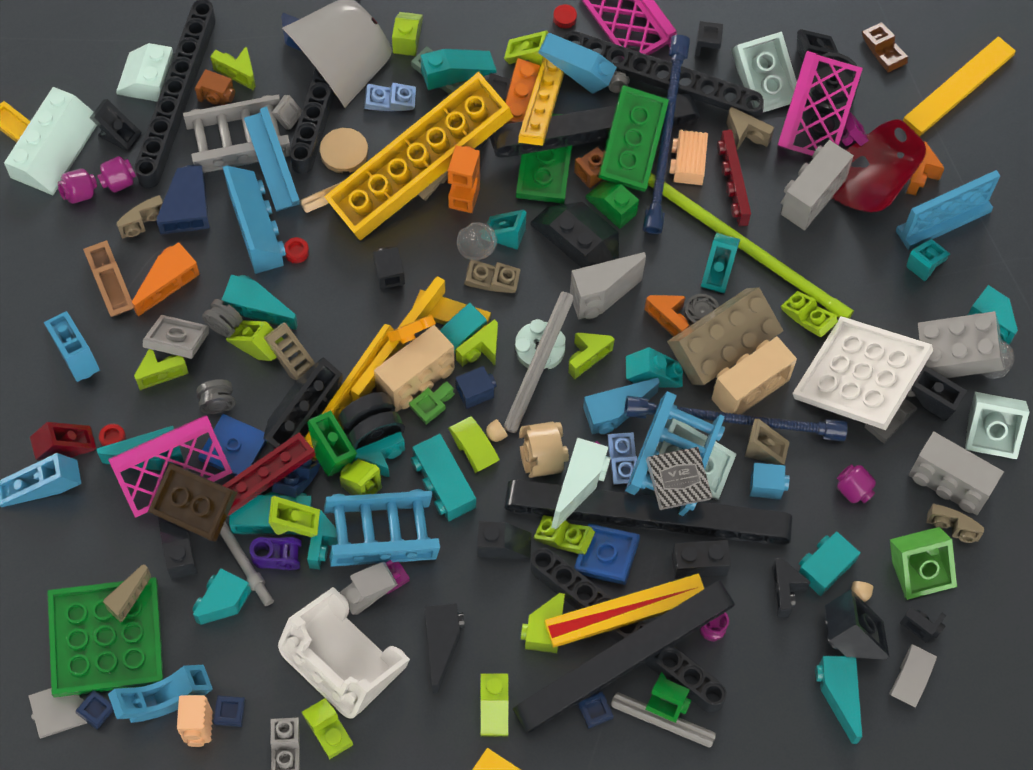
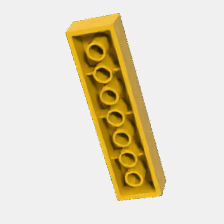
[324,72,513,241]

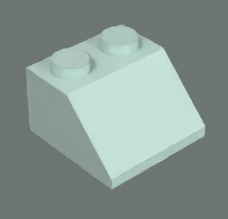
[116,43,174,102]
[965,392,1029,459]

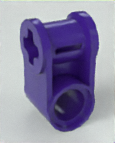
[249,537,302,570]

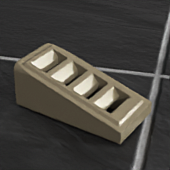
[264,322,315,380]
[103,564,151,623]

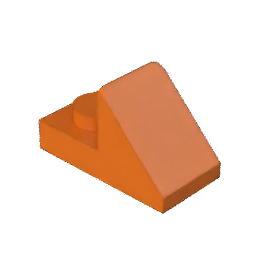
[906,142,944,196]
[644,295,689,336]

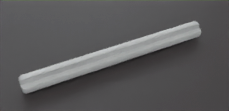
[504,292,574,433]

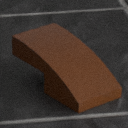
[862,22,908,72]

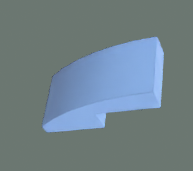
[364,83,416,111]
[607,432,637,485]

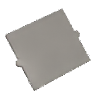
[28,688,87,739]

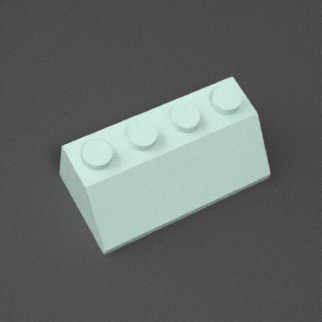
[4,87,97,195]

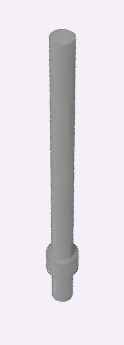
[220,522,274,606]

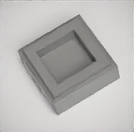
[272,95,302,130]

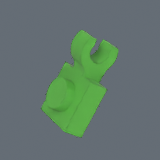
[409,382,455,425]

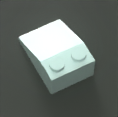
[731,32,797,112]
[648,418,736,500]
[551,438,611,529]

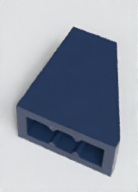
[157,165,210,234]

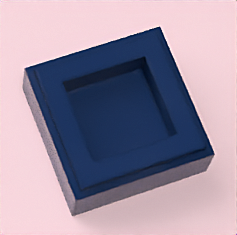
[76,691,114,730]
[577,691,614,729]
[213,695,246,727]

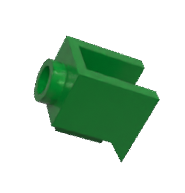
[645,672,692,723]

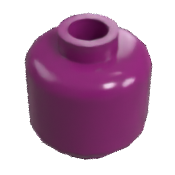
[97,156,136,192]
[58,168,97,204]
[837,464,876,503]

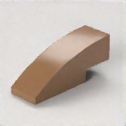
[83,240,134,317]

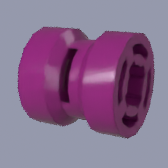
[699,612,729,641]

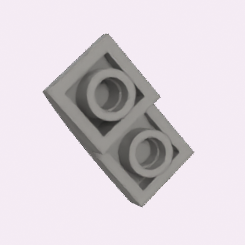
[889,644,937,708]
[270,717,300,770]

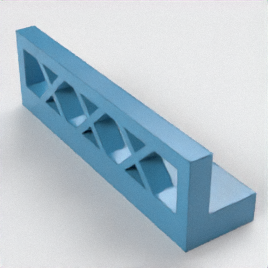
[244,107,299,212]

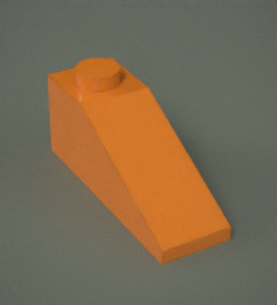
[132,242,200,317]

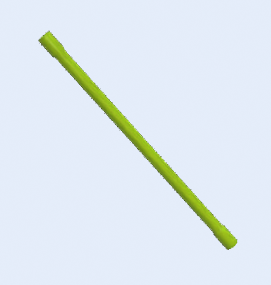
[648,173,854,319]

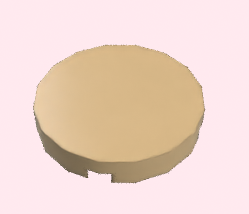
[320,128,368,173]

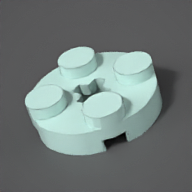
[515,319,566,370]

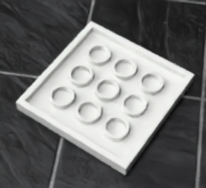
[793,316,933,430]

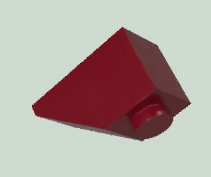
[30,422,96,460]

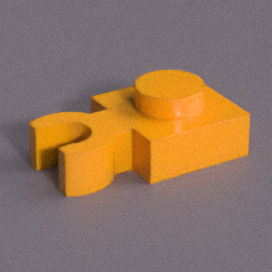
[387,315,436,344]

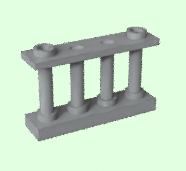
[183,94,290,173]

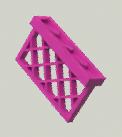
[581,0,677,59]
[777,51,863,156]
[108,415,233,518]

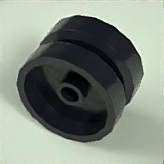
[806,53,861,115]
[338,392,405,450]

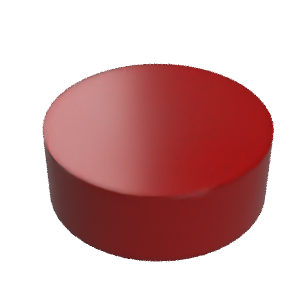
[553,4,577,29]
[284,237,309,263]
[99,424,126,447]

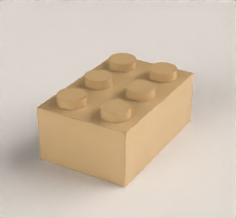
[374,325,455,412]
[712,336,797,414]

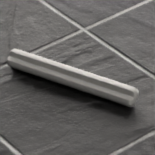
[611,692,716,747]

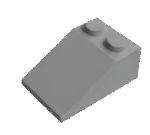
[570,252,646,320]

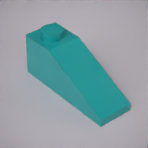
[420,49,497,90]
[222,275,298,330]
[97,426,184,471]
[815,656,862,744]

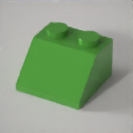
[890,527,957,600]

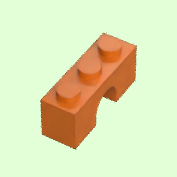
[448,145,480,213]

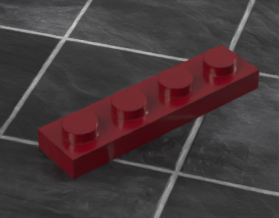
[717,130,751,227]
[222,432,316,516]

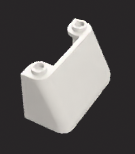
[278,587,410,719]

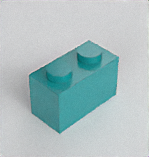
[799,531,861,596]

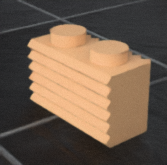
[669,130,708,185]
[177,695,213,747]

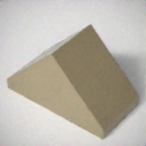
[745,419,789,465]

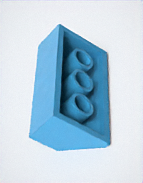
[223,166,286,274]

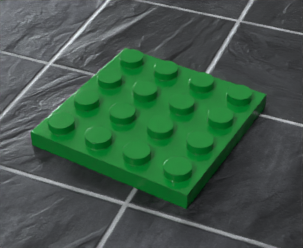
[48,577,164,698]

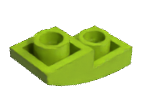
[781,291,838,337]
[448,416,500,473]
[534,515,595,555]

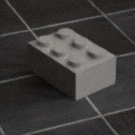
[781,140,854,230]
[918,311,1004,378]
[908,431,1004,515]

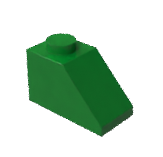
[585,181,639,229]
[307,410,357,477]

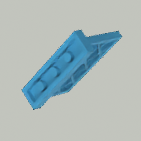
[896,170,1000,250]

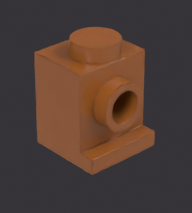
[195,69,235,105]
[574,147,605,189]

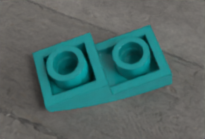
[440,303,487,354]

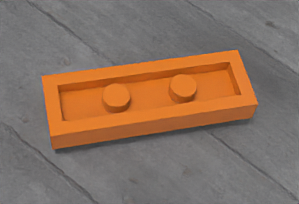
[505,58,540,124]

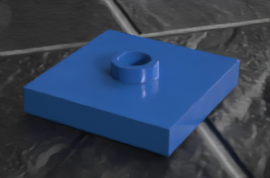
[198,414,267,476]
[574,523,640,585]

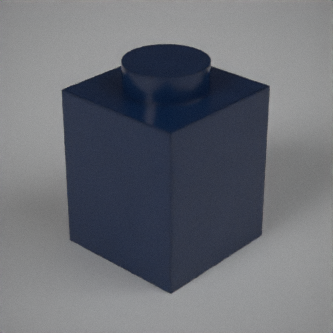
[455,366,497,409]

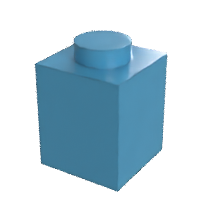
[750,463,789,499]

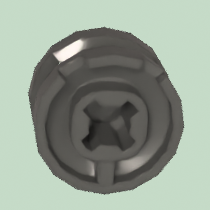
[683,294,719,326]
[202,299,243,337]
[196,379,235,414]

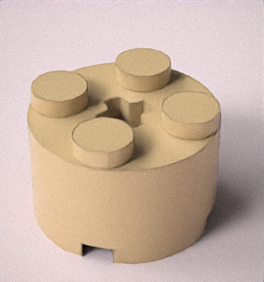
[519,421,569,478]

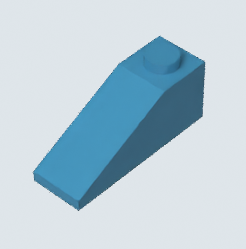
[538,33,617,94]
[44,311,100,382]
[583,378,660,434]
[0,453,81,507]

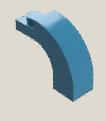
[108,665,213,723]

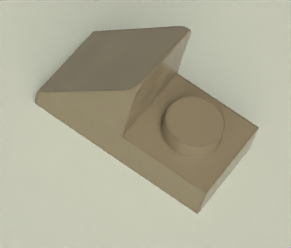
[727,107,775,150]

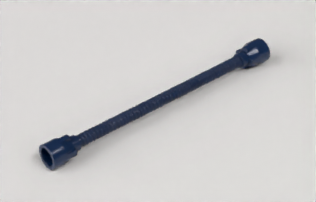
[643,35,690,234]
[624,396,847,441]

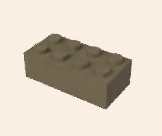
[667,287,783,385]

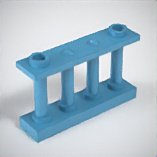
[625,391,725,516]
[324,489,440,567]

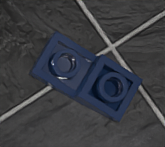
[272,458,321,498]

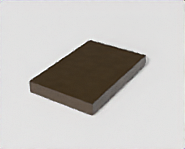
[148,463,238,542]

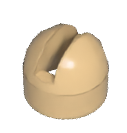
[486,419,508,442]
[851,581,874,602]

